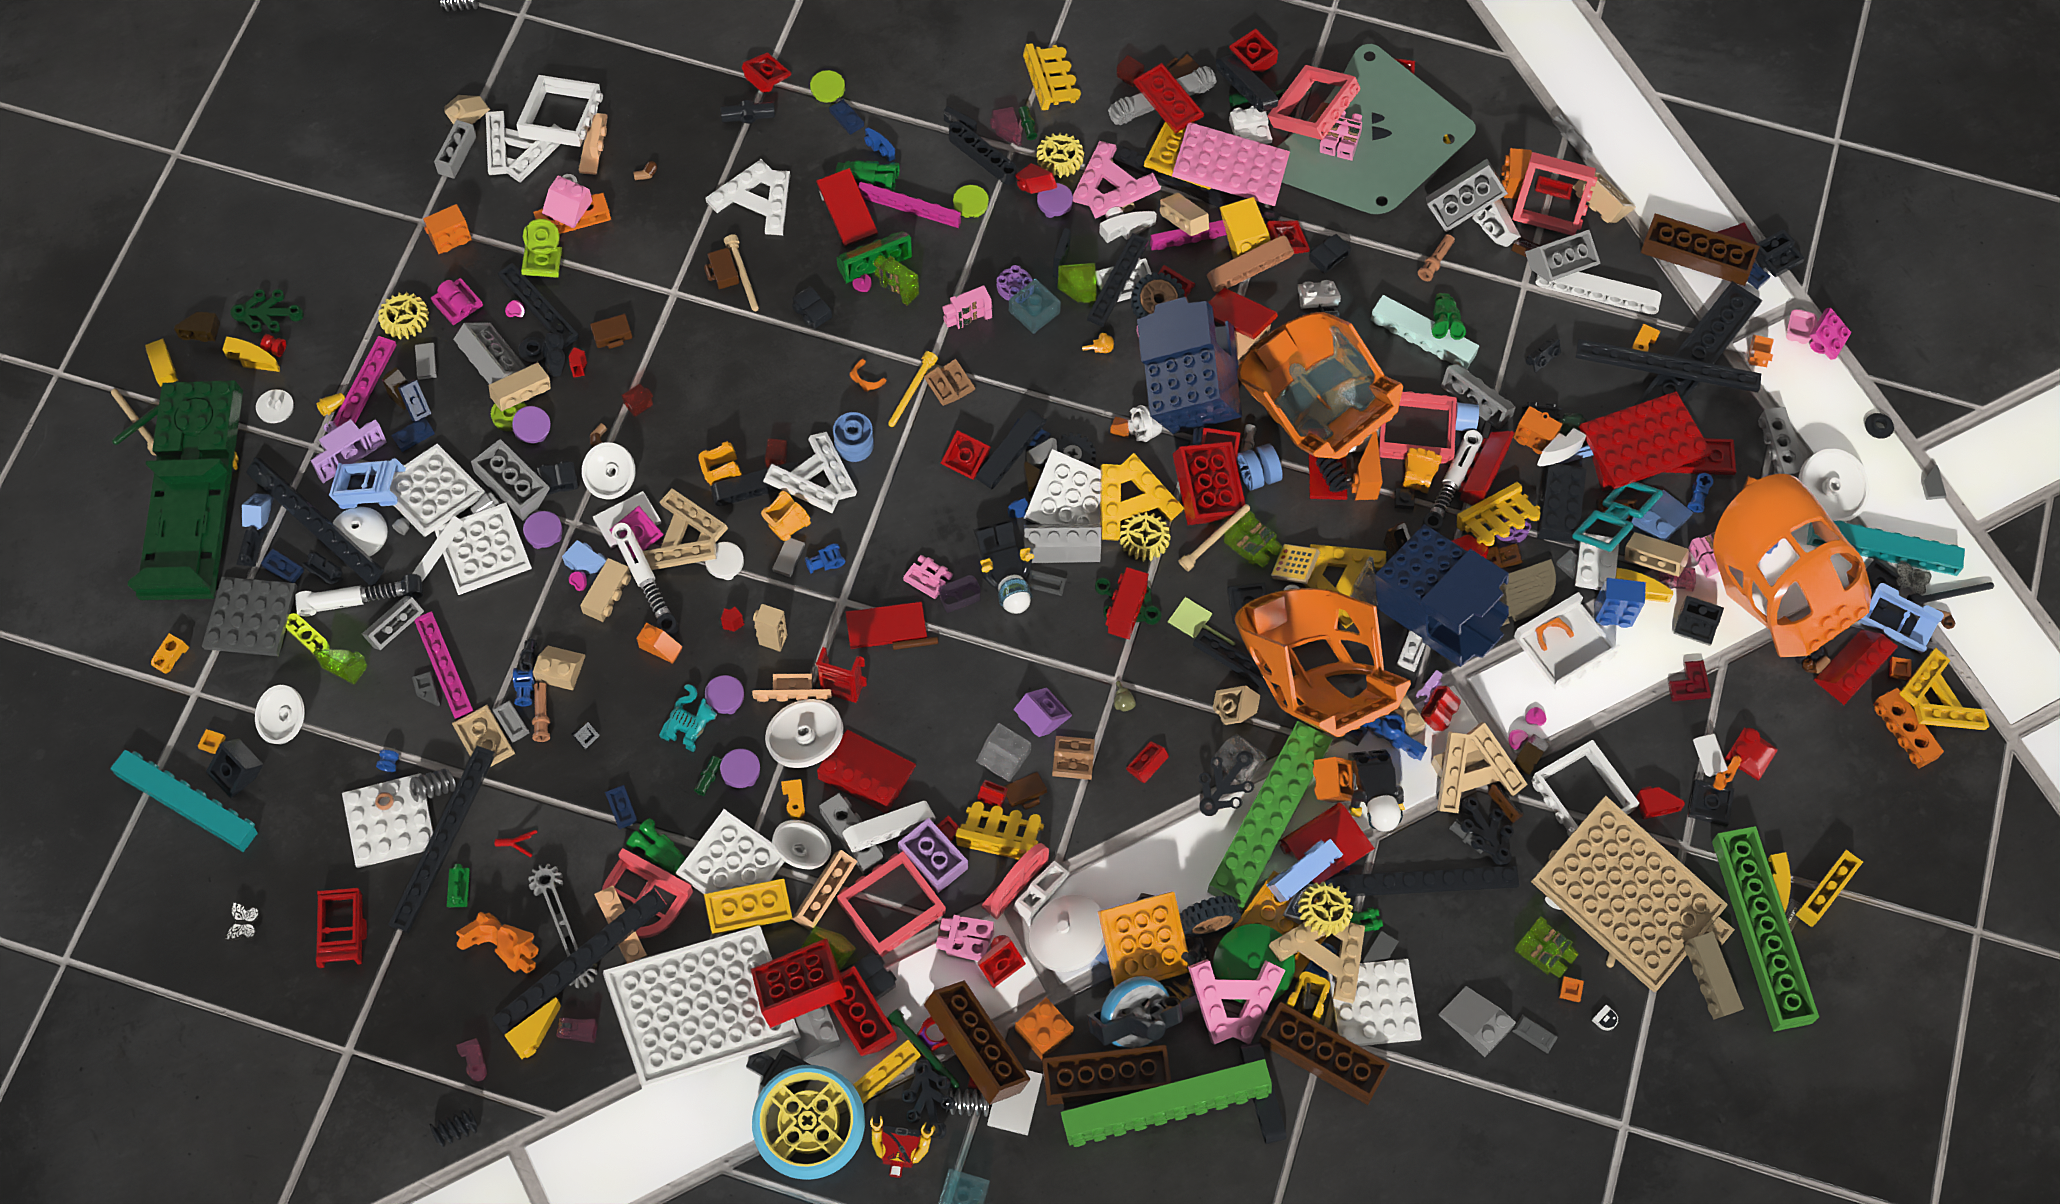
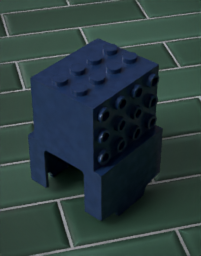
[1137,297,1242,434]
[1375,524,1509,667]

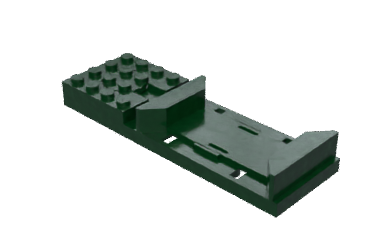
[127,380,243,600]

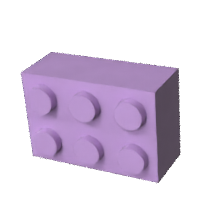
[898,818,968,894]

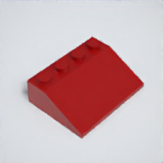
[1173,442,1247,525]
[817,729,916,814]
[751,938,847,1028]

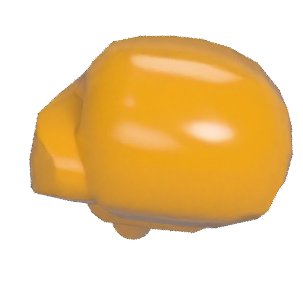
[1082,333,1114,353]

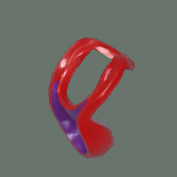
[912,1016,948,1058]

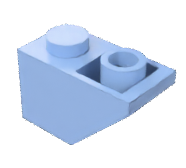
[562,540,607,574]

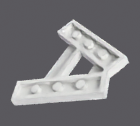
[486,111,562,183]
[706,159,790,235]
[763,432,857,513]

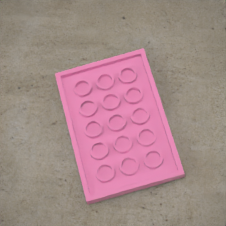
[1172,123,1290,206]

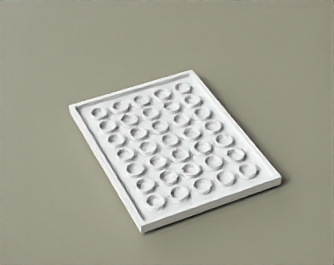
[603,925,801,1089]

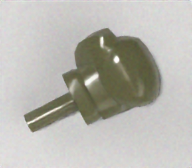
[1113,681,1136,712]

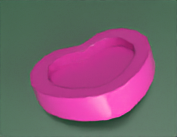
[853,274,871,292]
[505,300,525,317]
[569,571,587,591]
[1525,707,1547,726]
[1509,729,1529,750]

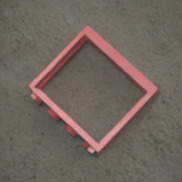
[1267,65,1361,140]
[1512,152,1597,235]
[1378,391,1457,464]
[837,851,946,957]

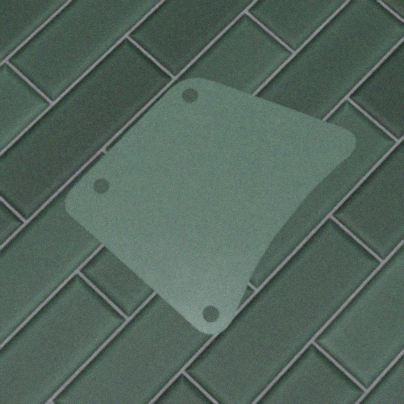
[1277,44,1476,214]

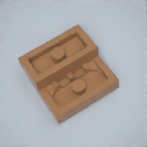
[924,359,976,406]
[1052,736,1095,780]

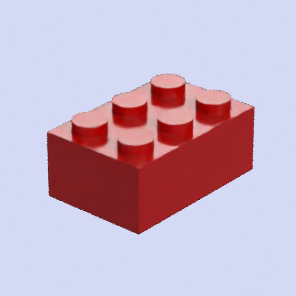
[1106,567,1149,640]

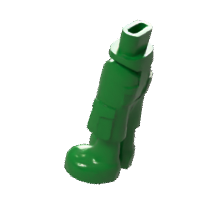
[835,160,900,192]
[1431,293,1466,340]
[626,818,686,877]

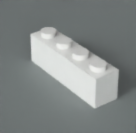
[1472,199,1521,247]

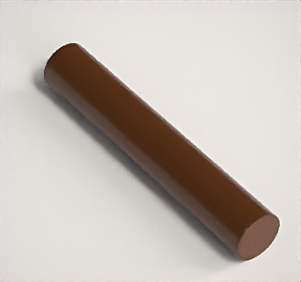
[892,636,938,650]

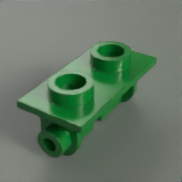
[447,864,470,907]

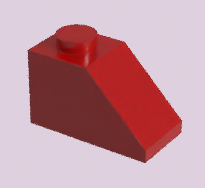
[1015,163,1057,194]
[1636,786,1685,820]

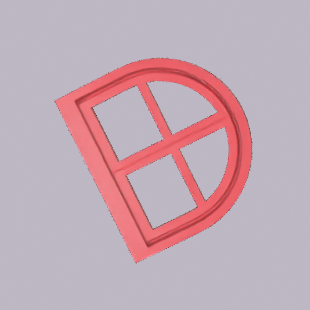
[981,843,1049,920]
[602,848,693,939]

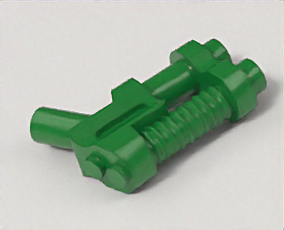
[1349,907,1383,932]

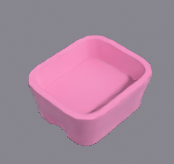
[1786,309,1818,344]

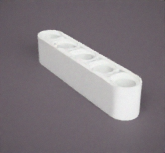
[842,801,936,852]

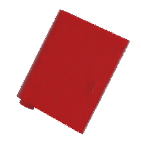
[1279,802,1375,885]

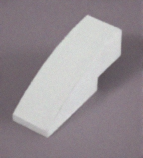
[1099,211,1157,243]
[1537,428,1587,466]
[1013,861,1069,921]

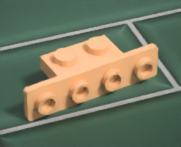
[579,113,608,175]
[752,674,832,702]

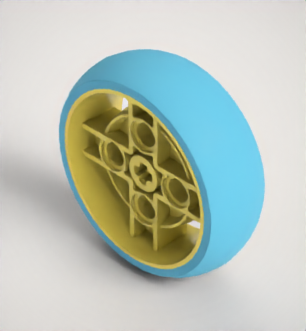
[752,1065,865,1179]

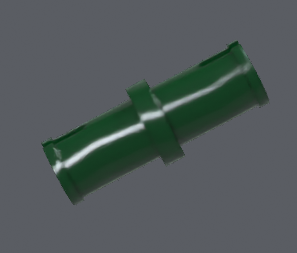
[1018,106,1037,140]
[694,756,722,796]

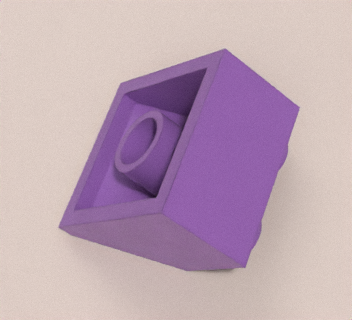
[1014,688,1072,737]

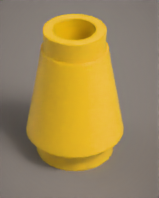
[316,393,345,416]

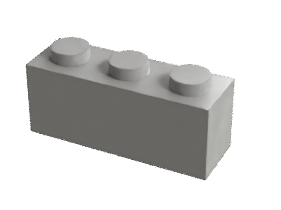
[434,120,476,179]
[362,596,424,650]

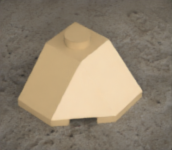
[444,95,490,124]
[1213,686,1260,725]

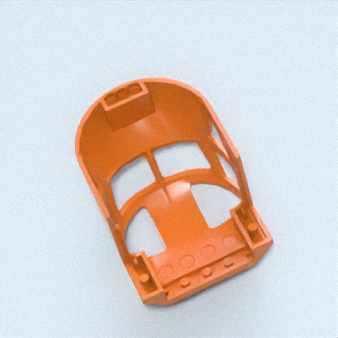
[1713,474,1872,657]
[1235,588,1411,737]

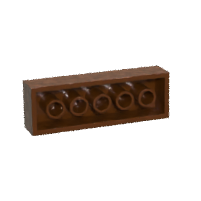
[1641,213,1760,286]
[924,980,1031,1105]
[1259,1002,1390,1105]
[1042,1045,1172,1106]

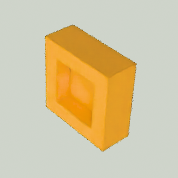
[198,729,226,754]

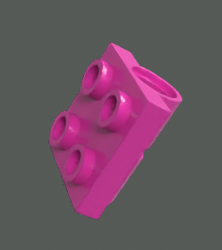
[431,278,483,325]
[1810,308,1851,360]

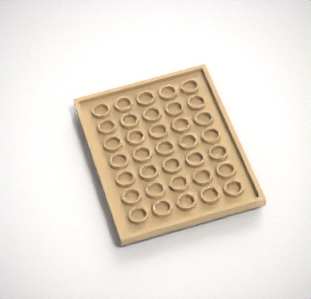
[1531,796,1728,992]

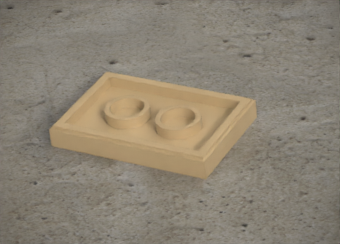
[452,705,515,767]

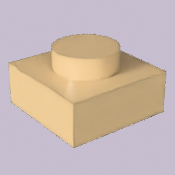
[1705,917,1735,946]

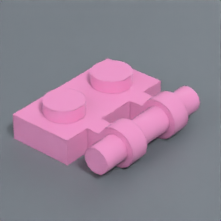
[903,555,953,599]

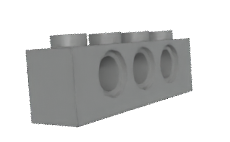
[1758,407,1804,479]
[819,793,884,875]

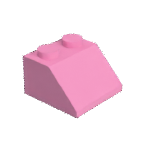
[542,175,592,228]

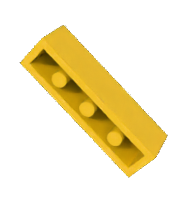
[1795,850,1863,927]

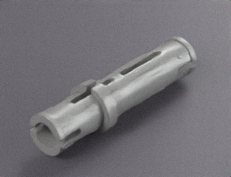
[1552,115,1594,160]

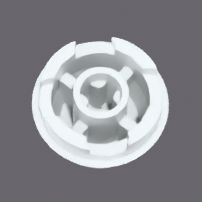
[1128,405,1162,442]

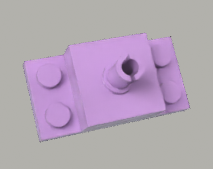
[311,419,387,483]

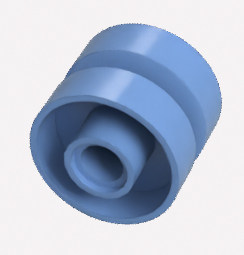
[833,412,874,462]
[1237,443,1282,491]

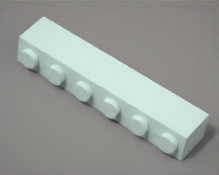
[1370,295,1479,369]

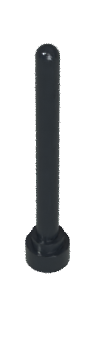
[1907,582,1995,606]

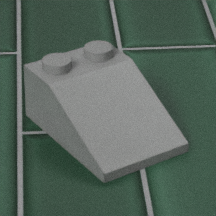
[1439,986,1516,1057]

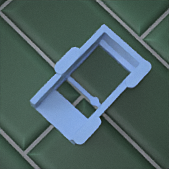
[329,458,406,509]
[1858,583,1944,654]
[1266,839,1343,902]

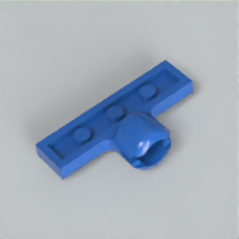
[1362,713,1428,761]

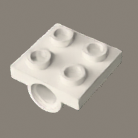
[1298,280,1341,309]

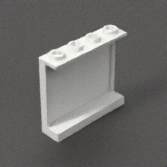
[1514,592,1621,690]

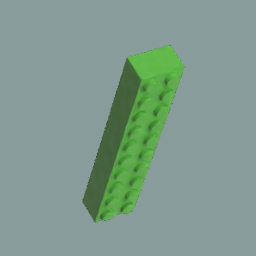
[1207,721,1333,911]
[1712,826,1819,1032]
[1061,1059,1272,1147]

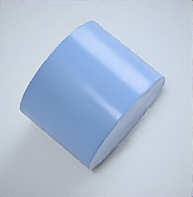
[1455,402,1479,431]

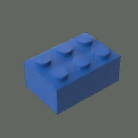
[1594,578,1646,628]

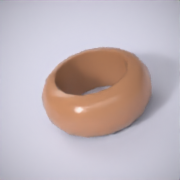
[375,792,394,810]

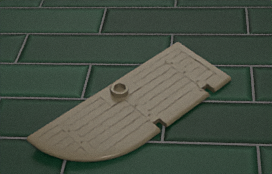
[1499,559,1556,626]

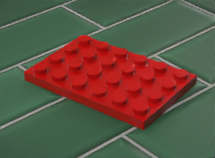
[1579,391,1712,489]

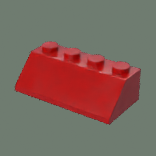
[1458,431,1515,506]
[1814,629,1898,705]
[829,966,897,1056]

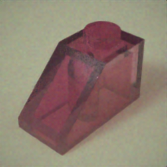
[990,107,1021,146]

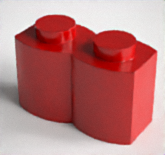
[1420,686,1461,731]

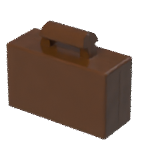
[1165,54,1202,79]
[704,248,740,289]
[590,314,633,349]
[1003,772,1047,810]

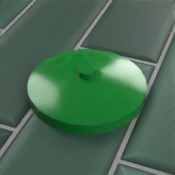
[1213,924,1295,1005]

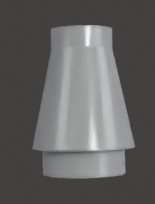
[470,492,500,514]

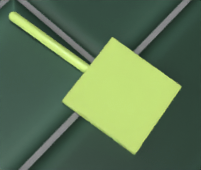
[1168,597,1235,645]

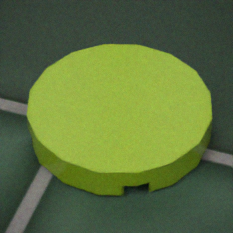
[810,70,845,103]
[953,185,989,218]
[523,218,560,255]
[491,401,527,432]

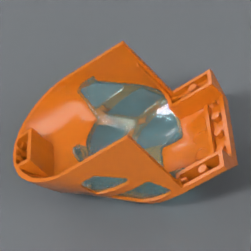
[1237,312,1403,459]

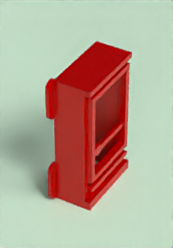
[816,647,867,703]
[316,888,367,968]

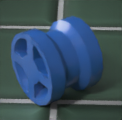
[376,750,399,772]

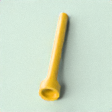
[888,351,938,427]

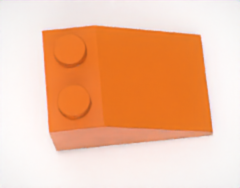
[1351,432,1382,500]

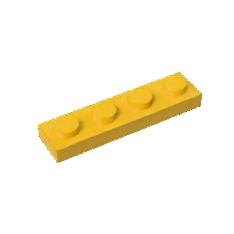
[853,1040,922,1104]

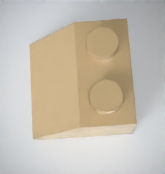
[533,646,585,690]

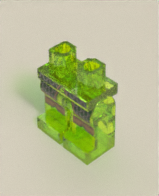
[874,255,919,306]
[1224,510,1282,567]
[1515,916,1579,978]

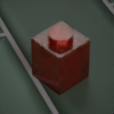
[1117,55,1144,87]
[622,384,653,417]
[765,439,788,468]

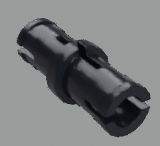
[520,638,537,672]

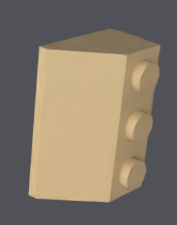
[1572,172,1636,223]

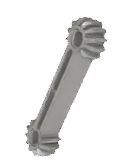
[1108,66,1217,125]
[528,863,598,988]

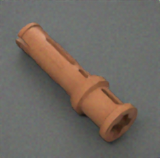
[1418,234,1455,281]
[532,683,550,742]

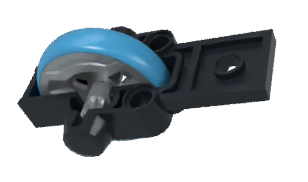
[1087,972,1220,1049]

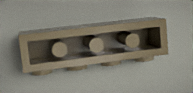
[1683,932,1744,1020]

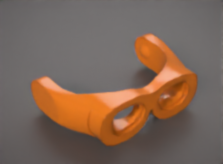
[849,359,886,392]
[1535,617,1574,651]
[1713,755,1741,790]

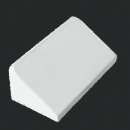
[1693,734,1728,777]

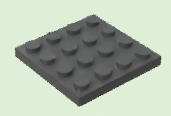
[202,577,298,656]

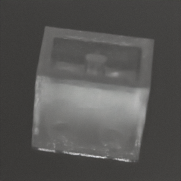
[977,723,1031,782]
[1214,734,1268,785]

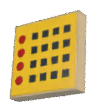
[1271,544,1320,584]

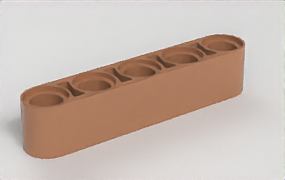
[1207,236,1294,293]

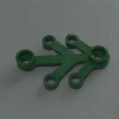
[230,289,304,333]
[1095,578,1161,625]

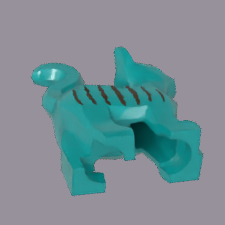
[659,684,717,752]

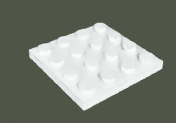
[389,444,485,537]
[1024,449,1101,525]
[435,502,532,595]
[342,773,434,868]
[676,809,785,894]
[1328,959,1422,1046]

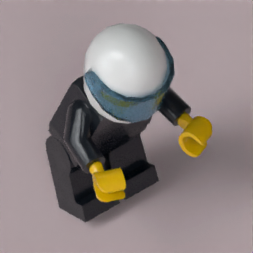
[973,520,1034,614]
[1348,749,1405,832]

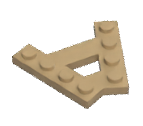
[643,489,728,570]
[1437,722,1528,813]
[1269,914,1365,1004]

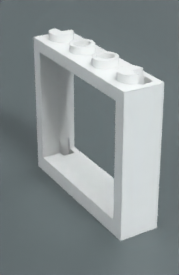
[517,75,603,147]
[1532,740,1639,837]

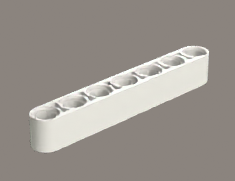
[1536,272,1662,314]

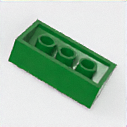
[837,231,912,283]

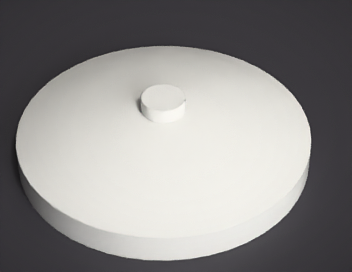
[1798,449,1870,522]
[765,699,843,768]
[1029,894,1105,972]

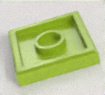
[521,246,562,277]

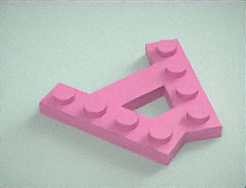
[1073,141,1161,219]
[1188,959,1285,1044]

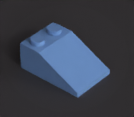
[1631,490,1693,542]

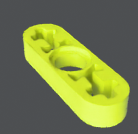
[286,613,330,657]

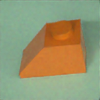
[637,623,682,663]

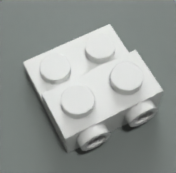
[1229,106,1272,144]

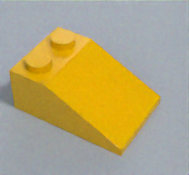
[1219,197,1271,259]

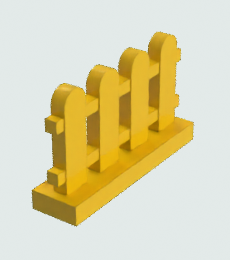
[1023,43,1081,110]
[1457,482,1540,546]
[956,801,1044,860]

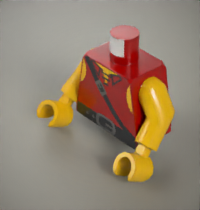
[870,1116,935,1178]

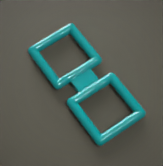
[1572,482,1663,552]

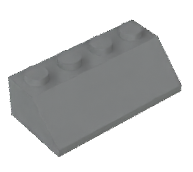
[1426,159,1508,232]
[1525,230,1601,282]
[454,323,526,385]
[1441,364,1516,430]
[471,439,550,521]
[1024,524,1101,563]
[794,1005,841,1060]

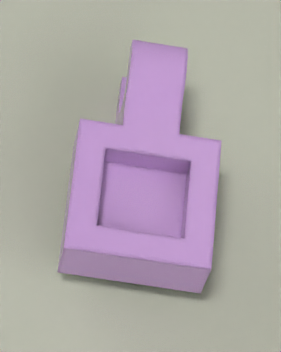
[1415,670,1443,705]

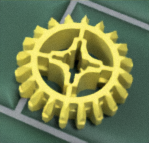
[1036,132,1084,178]
[378,292,429,340]
[1120,512,1171,562]
[1298,882,1353,937]

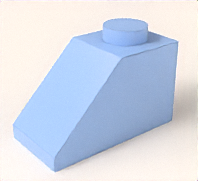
[242,493,274,530]

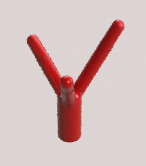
[495,830,537,857]

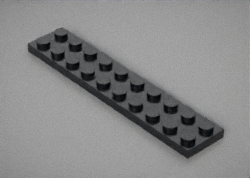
[1634,281,1763,406]

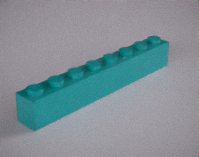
[1807,520,1965,576]
[110,750,258,852]

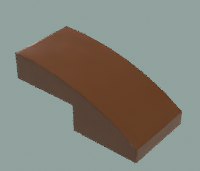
[1486,543,1523,568]

